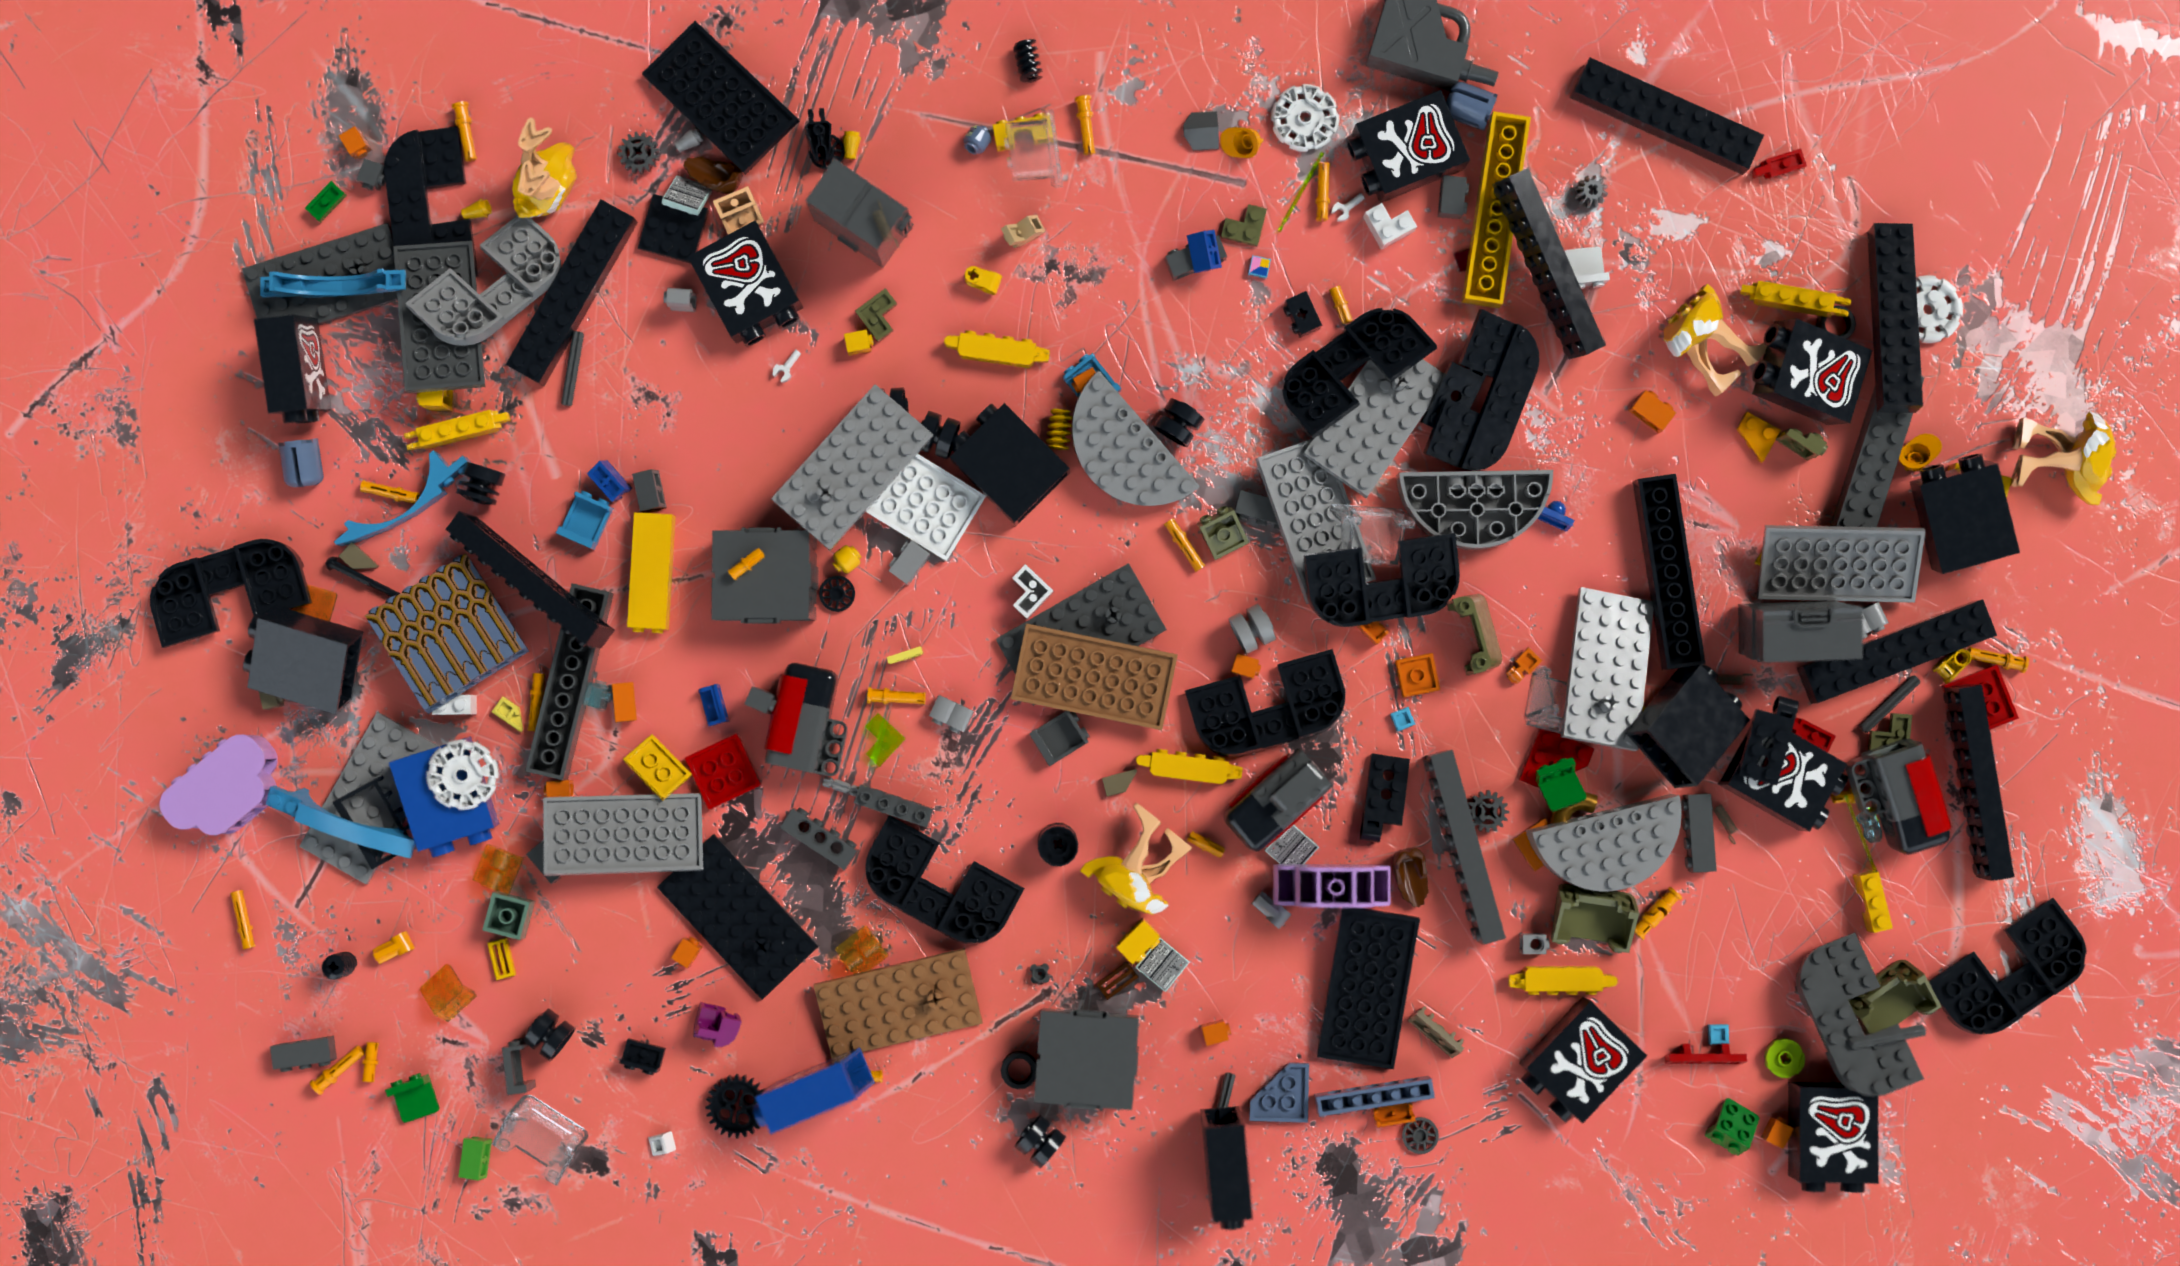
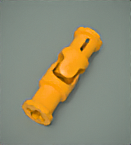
[1634,886,1682,940]

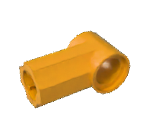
[372,931,415,964]

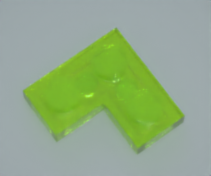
[865,713,906,767]

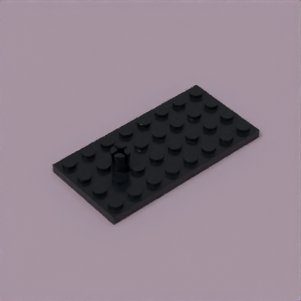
[641,21,799,175]
[657,834,819,1000]
[1317,907,1420,1069]

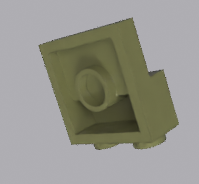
[1776,428,1828,460]
[1197,506,1249,560]

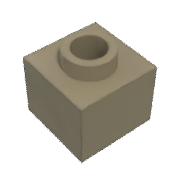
[259,691,285,710]

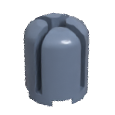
[1446,82,1498,131]
[278,438,324,488]

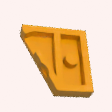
[1736,412,1781,463]

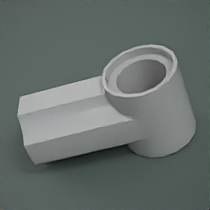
[1251,891,1292,929]

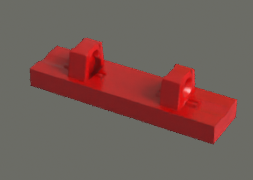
[1664,1044,1747,1064]

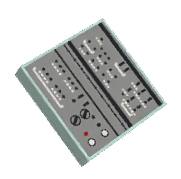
[662,175,712,216]
[1264,825,1319,873]
[1135,938,1190,992]

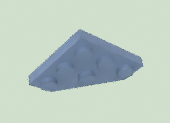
[1249,1062,1309,1123]

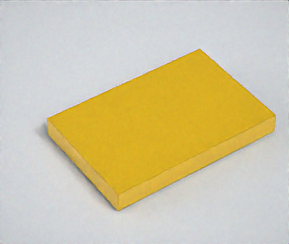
[623,734,692,801]

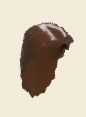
[683,156,743,194]
[1393,847,1429,908]

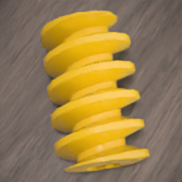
[1046,409,1072,450]

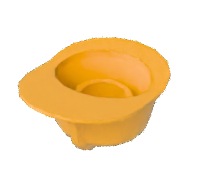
[1220,127,1263,158]
[1899,433,1942,472]

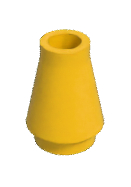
[842,131,861,159]
[461,199,492,220]

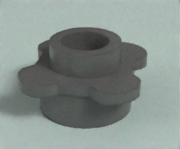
[1030,963,1050,984]

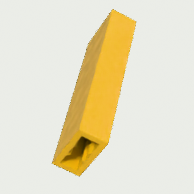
[627,512,676,633]

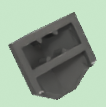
[1183,111,1219,151]

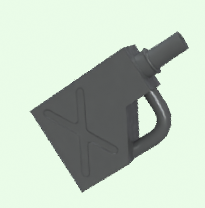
[1365,0,1499,91]

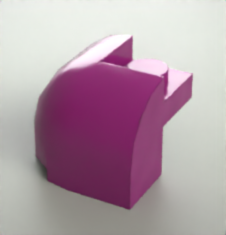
[693,1002,742,1047]

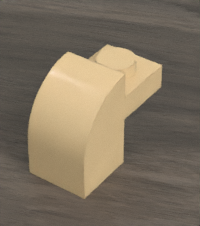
[1001,215,1046,248]

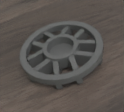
[1402,1117,1439,1154]

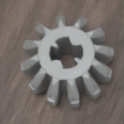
[1575,175,1608,208]

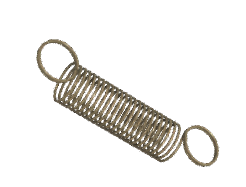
[872,200,899,247]
[1717,674,1753,685]
[1712,804,1738,844]

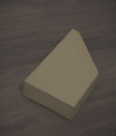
[339,542,379,569]
[1102,769,1137,797]

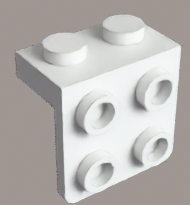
[1565,247,1610,289]

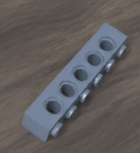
[1314,1076,1435,1117]

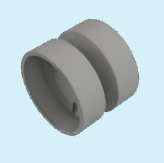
[1228,604,1276,654]

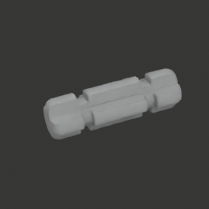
[822,776,859,797]

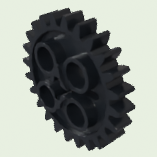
[705,1074,765,1139]

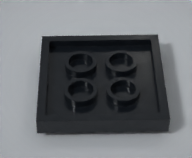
[638,194,709,264]

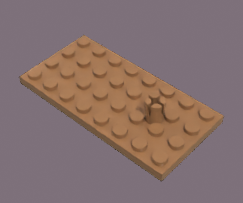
[1011,623,1178,730]
[813,948,983,1058]

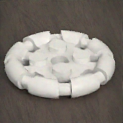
[1271,84,1339,152]
[1916,275,1963,343]
[426,739,499,810]

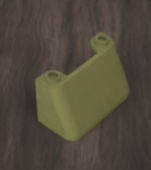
[1447,594,1502,675]
[1551,884,1639,953]
[1848,960,1942,1035]

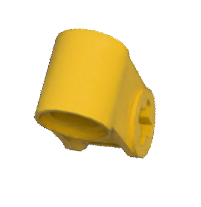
[965,266,1002,295]
[1932,649,1971,684]

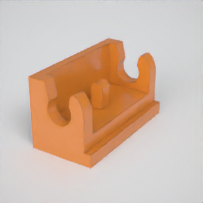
[1356,621,1389,645]
[612,682,637,723]
[1372,1102,1416,1128]

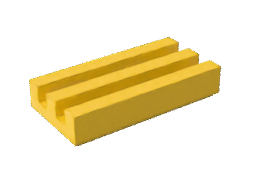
[487,938,517,980]

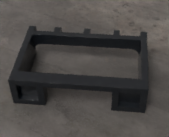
[333,775,416,869]

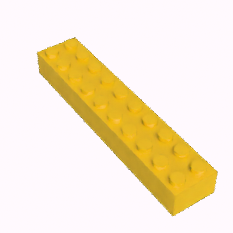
[1461,111,1531,308]

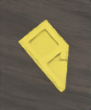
[887,646,924,664]
[492,696,524,732]

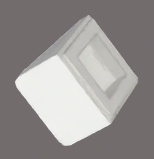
[648,1131,676,1156]

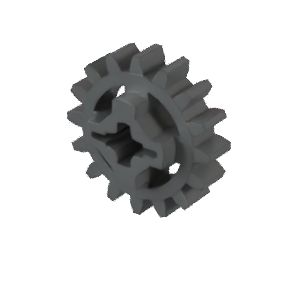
[618,132,660,174]
[1468,790,1509,832]

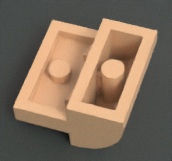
[713,186,764,235]

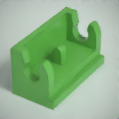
[458,1137,492,1181]

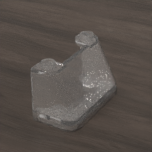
[1524,666,1568,734]
[492,1095,588,1186]

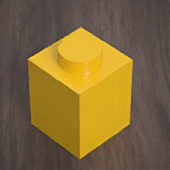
[844,330,874,356]

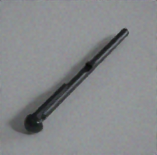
[326,557,401,597]

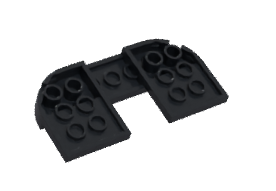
[384,126,478,277]
[1282,308,1437,439]
[1423,309,1539,470]
[1303,533,1460,627]
[150,539,312,648]
[1185,649,1345,757]
[865,815,1025,944]
[1929,898,2087,1035]

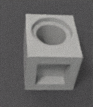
[1519,933,1549,954]

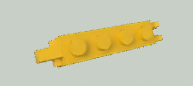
[1740,280,1851,317]
[944,330,1050,368]
[404,410,511,450]
[1136,749,1243,784]
[1508,966,1618,995]

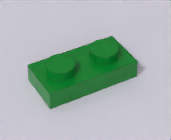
[305,181,347,223]

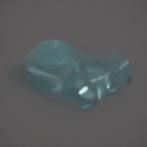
[1856,807,1882,843]

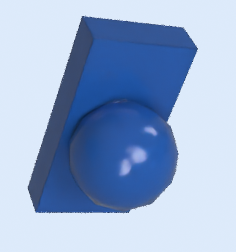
[1534,501,1575,531]

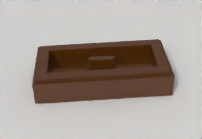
[1096,962,1139,1000]

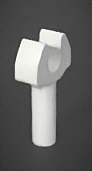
[1331,193,1365,222]
[772,349,801,383]

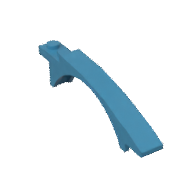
[260,269,406,298]
[334,450,471,546]
[265,785,415,858]

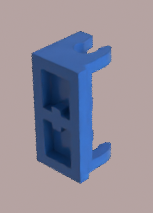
[1187,230,1222,273]
[587,460,632,502]
[699,684,729,727]

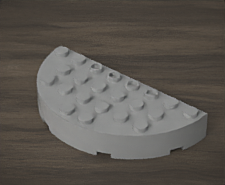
[1072,370,1200,506]
[1396,470,1553,550]
[1526,794,1682,892]

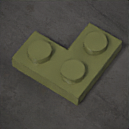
[1221,204,1267,247]
[855,288,897,342]
[1868,713,1912,750]

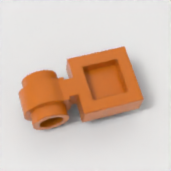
[1505,647,1542,684]

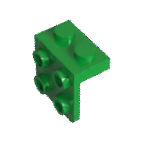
[1536,757,1587,812]
[385,1073,440,1123]
[1705,1098,1759,1156]

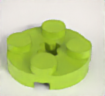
[1764,1038,1805,1078]

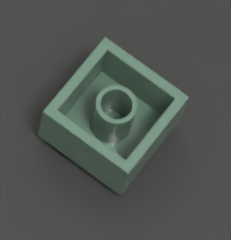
[482,891,535,940]

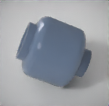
[963,125,991,154]

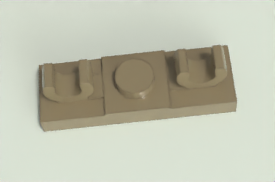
[1408,1006,1464,1058]

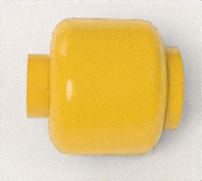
[832,545,861,574]

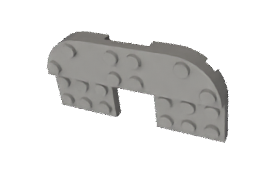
[406,215,561,346]

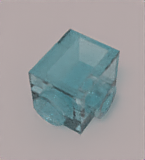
[583,680,613,709]

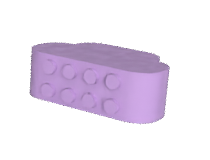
[160,735,278,835]
[1273,864,1391,908]

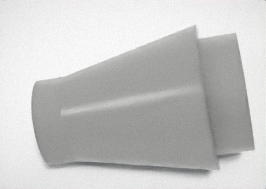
[675,127,704,153]

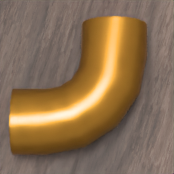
[1549,792,1598,823]

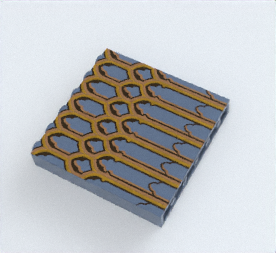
[365,554,529,714]

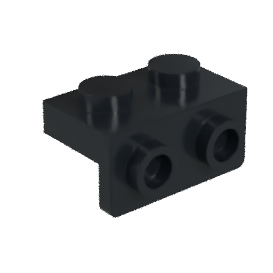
[619,1038,666,1075]

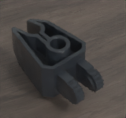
[805,108,832,163]

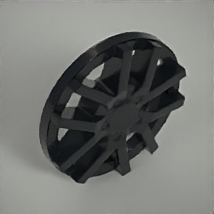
[809,134,845,170]
[819,576,855,612]

